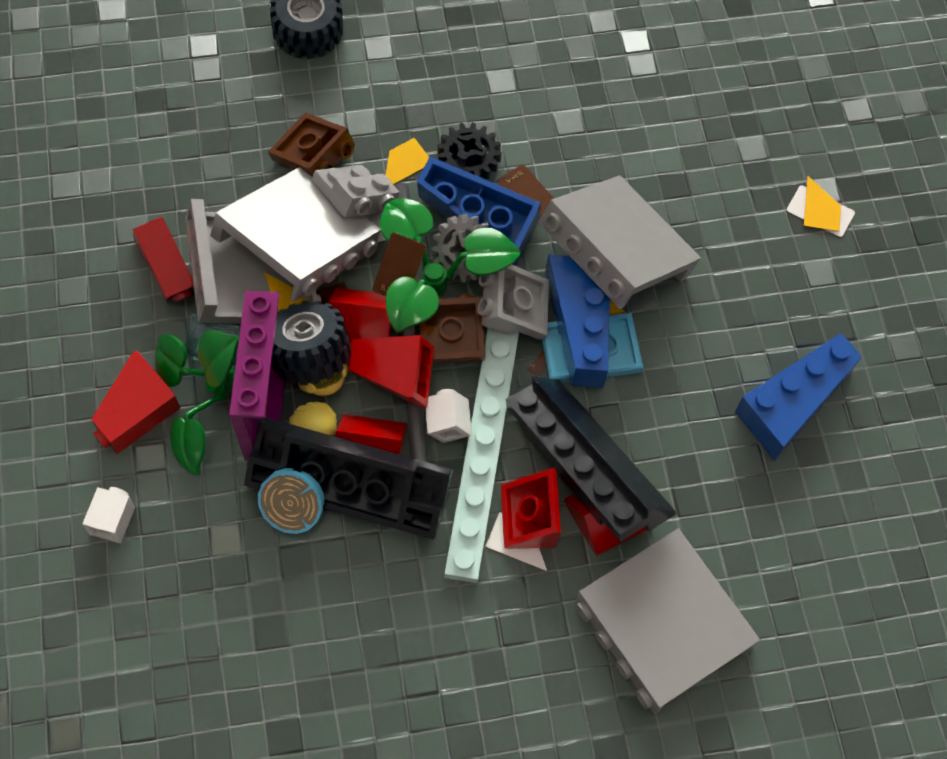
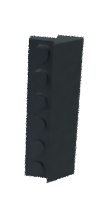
[505,376,676,542]
[244,417,453,540]

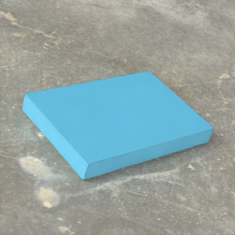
[541,313,644,382]

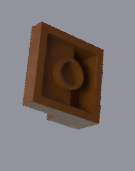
[268,113,355,177]
[419,294,486,364]

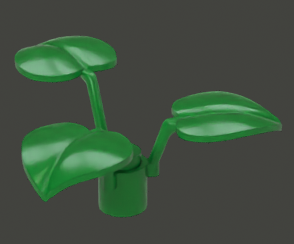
[380,198,520,333]
[155,330,239,475]

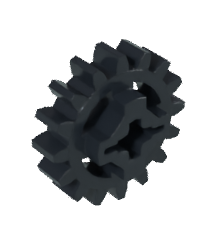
[437,122,502,180]

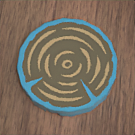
[258,468,325,534]

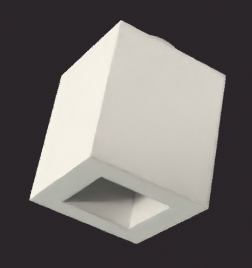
[426,389,472,443]
[82,487,135,544]

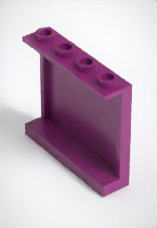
[229,290,286,460]

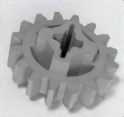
[431,214,489,282]

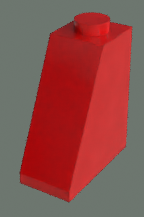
[133,216,194,303]
[348,335,434,408]
[91,351,180,454]

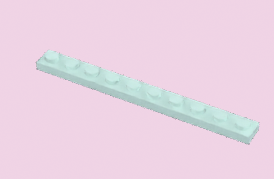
[444,328,519,583]

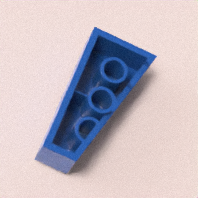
[417,156,541,266]
[545,254,610,388]
[735,333,862,461]

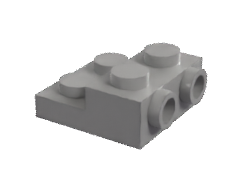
[312,165,400,218]
[477,265,549,340]

